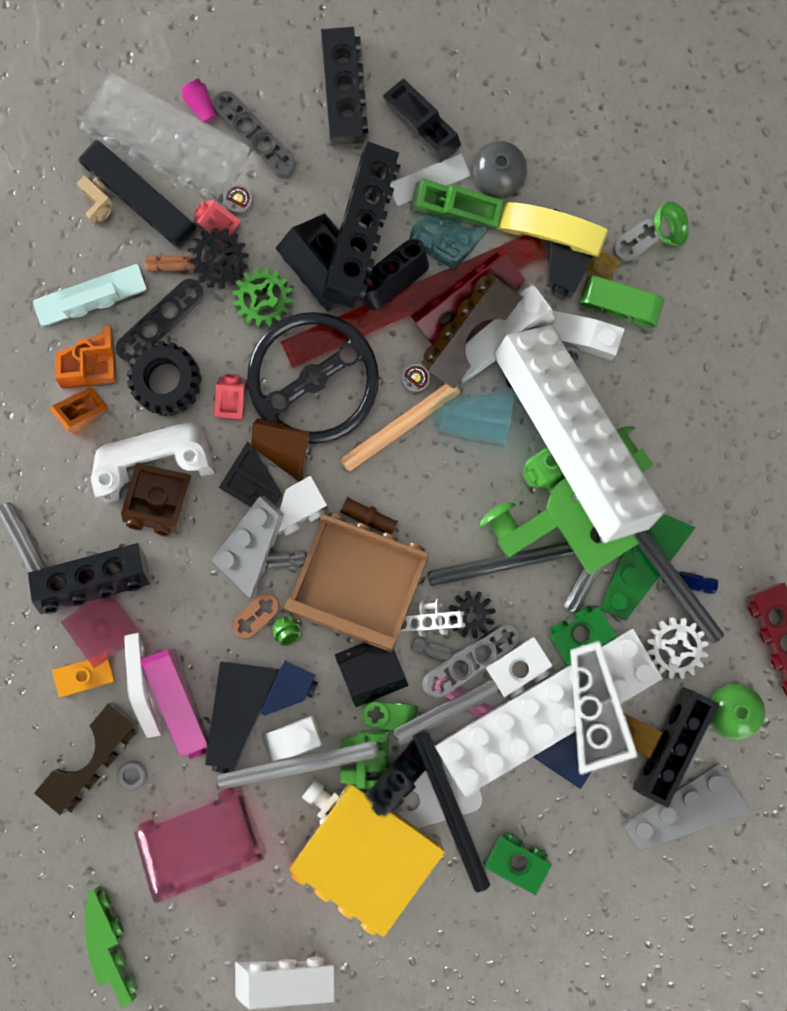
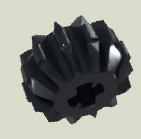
[448,591,496,639]

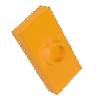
[52,654,116,697]

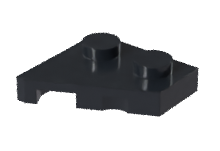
[219,442,282,507]

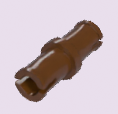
[340,496,398,535]

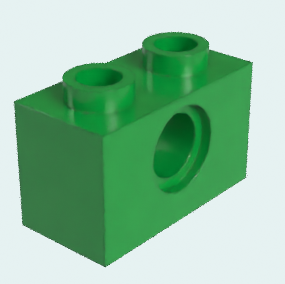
[548,605,617,666]
[483,833,552,896]

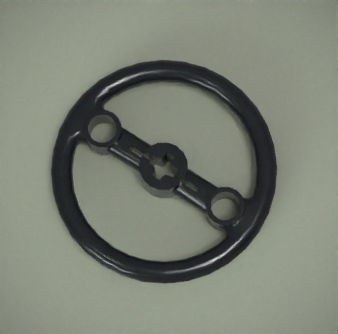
[247,312,379,444]

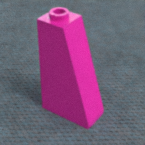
[140,649,209,759]

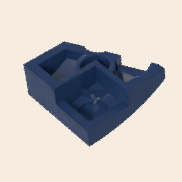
[533,731,593,789]

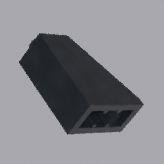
[547,209,593,299]

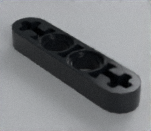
[116,279,204,362]

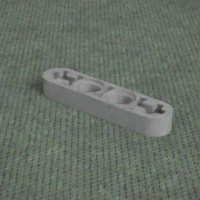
[423,625,519,697]

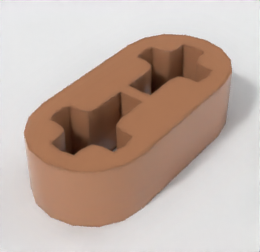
[232,594,280,639]

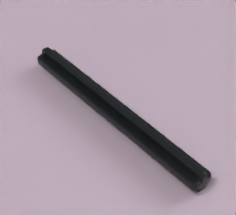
[413,732,490,893]

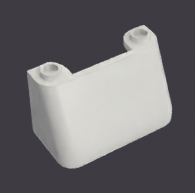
[91,422,216,503]

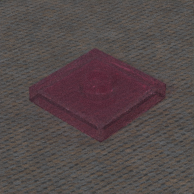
[61,597,140,669]

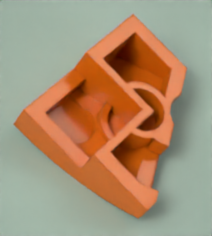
[55,325,116,388]

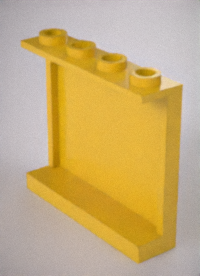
[289,784,445,937]

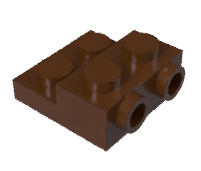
[121,463,192,537]

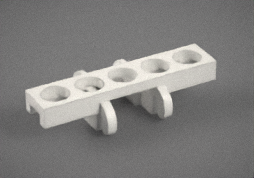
[400,598,465,637]

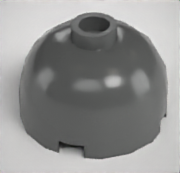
[472,141,527,199]

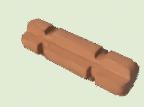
[145,254,195,272]

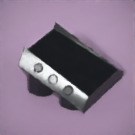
[334,643,409,707]

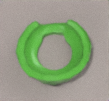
[654,201,689,246]

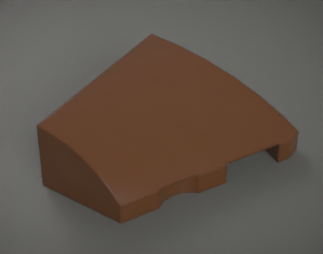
[251,418,310,482]

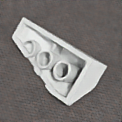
[460,277,555,384]

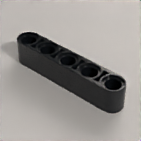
[77,139,197,248]

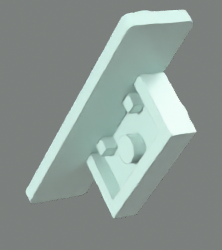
[33,264,147,327]

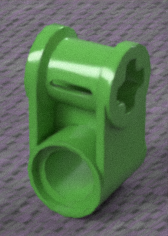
[362,701,418,732]

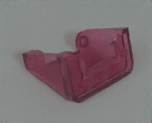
[134,787,267,903]

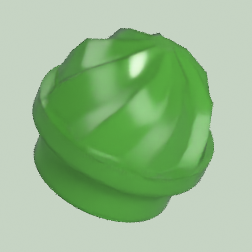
[273,617,301,646]

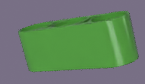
[579,276,665,327]

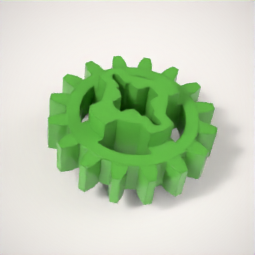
[232,267,294,329]

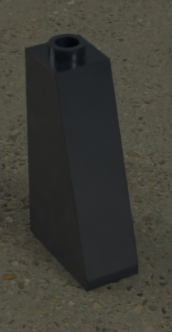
[205,661,279,773]

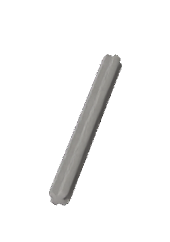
[217,742,379,789]

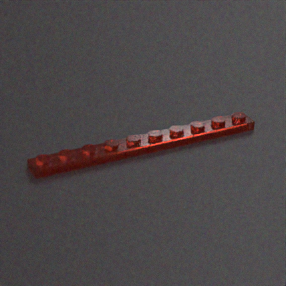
[281,235,547,369]

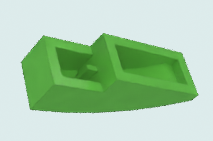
[410,178,503,228]

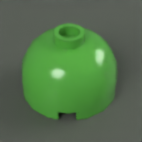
[709,683,765,740]

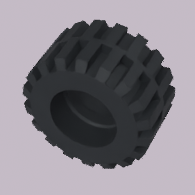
[127,341,202,416]

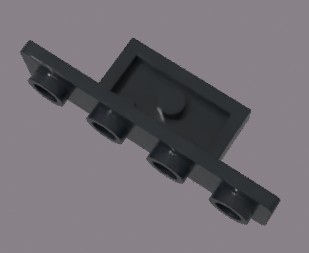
[365,740,425,817]

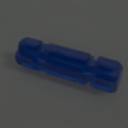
[662,570,718,594]

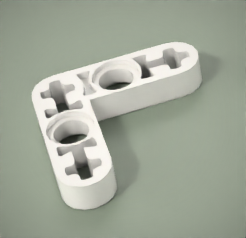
[124,633,162,738]

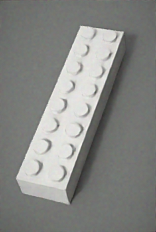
[494,325,665,543]
[434,629,663,797]

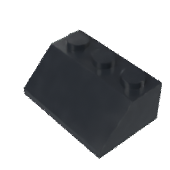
[275,213,357,312]

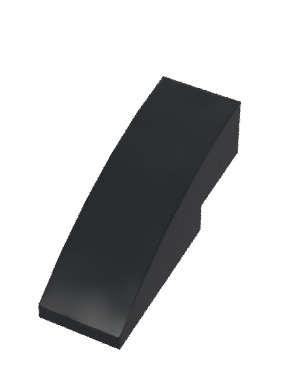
[383,78,462,163]

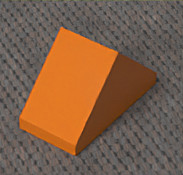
[50,387,109,436]

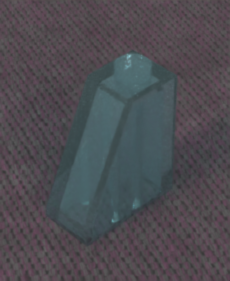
[434,388,516,448]

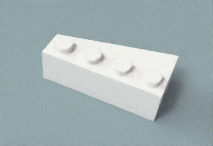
[570,641,637,774]

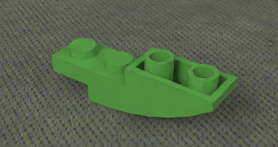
[85,886,138,1007]

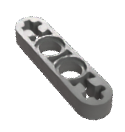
[213,91,295,178]

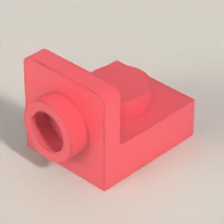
[193,200,241,244]
[214,374,247,419]

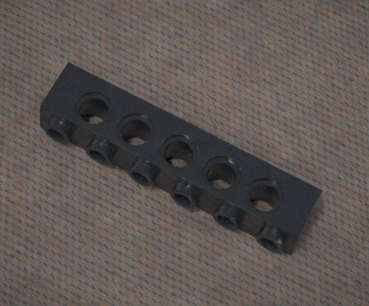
[320,141,401,309]

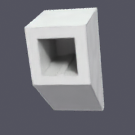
[278,476,328,536]

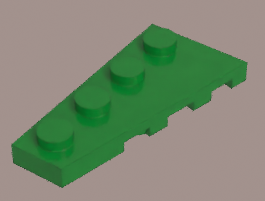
[600,514,696,620]

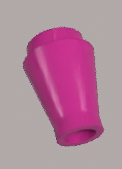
[180,79,217,123]

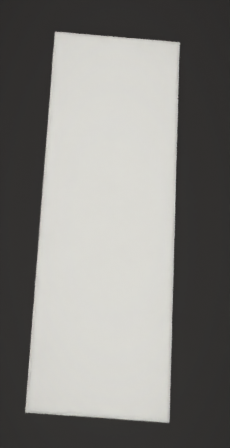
[390,154,471,206]

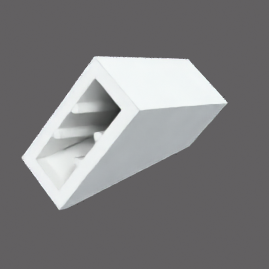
[261,714,324,762]

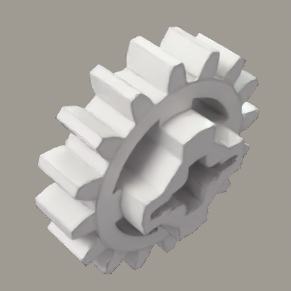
[646,617,709,679]

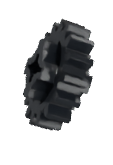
[187,228,249,289]

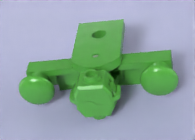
[480,426,653,575]

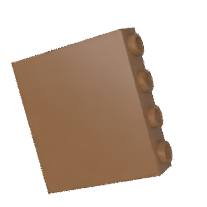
[284,513,428,653]

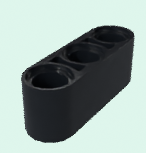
[362,239,429,310]

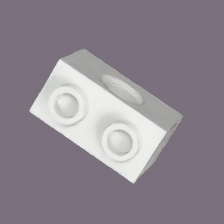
[485,637,552,699]

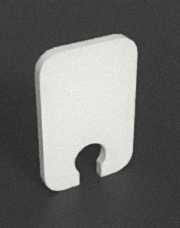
[397,761,482,828]

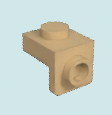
[76,176,113,224]

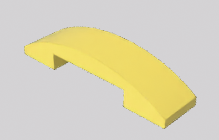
[495,202,608,257]

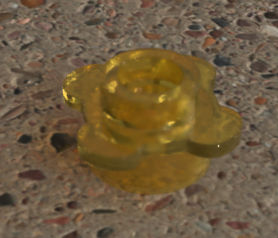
[587,249,620,281]

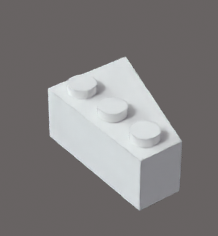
[235,957,334,1009]

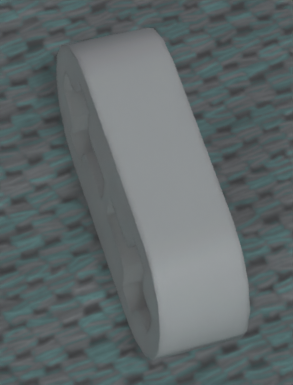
[613,219,662,263]

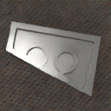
[211,496,284,598]

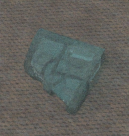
[409,213,487,270]

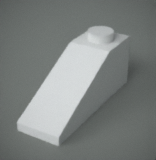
[548,310,624,361]

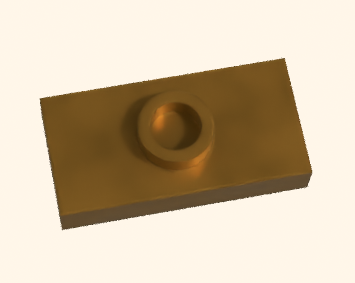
[623,713,663,759]

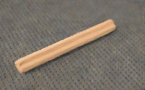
[340,384,460,472]

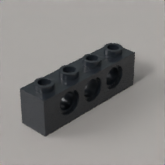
[321,27,368,146]
[28,543,150,615]
[633,687,719,808]

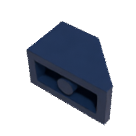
[260,660,319,716]

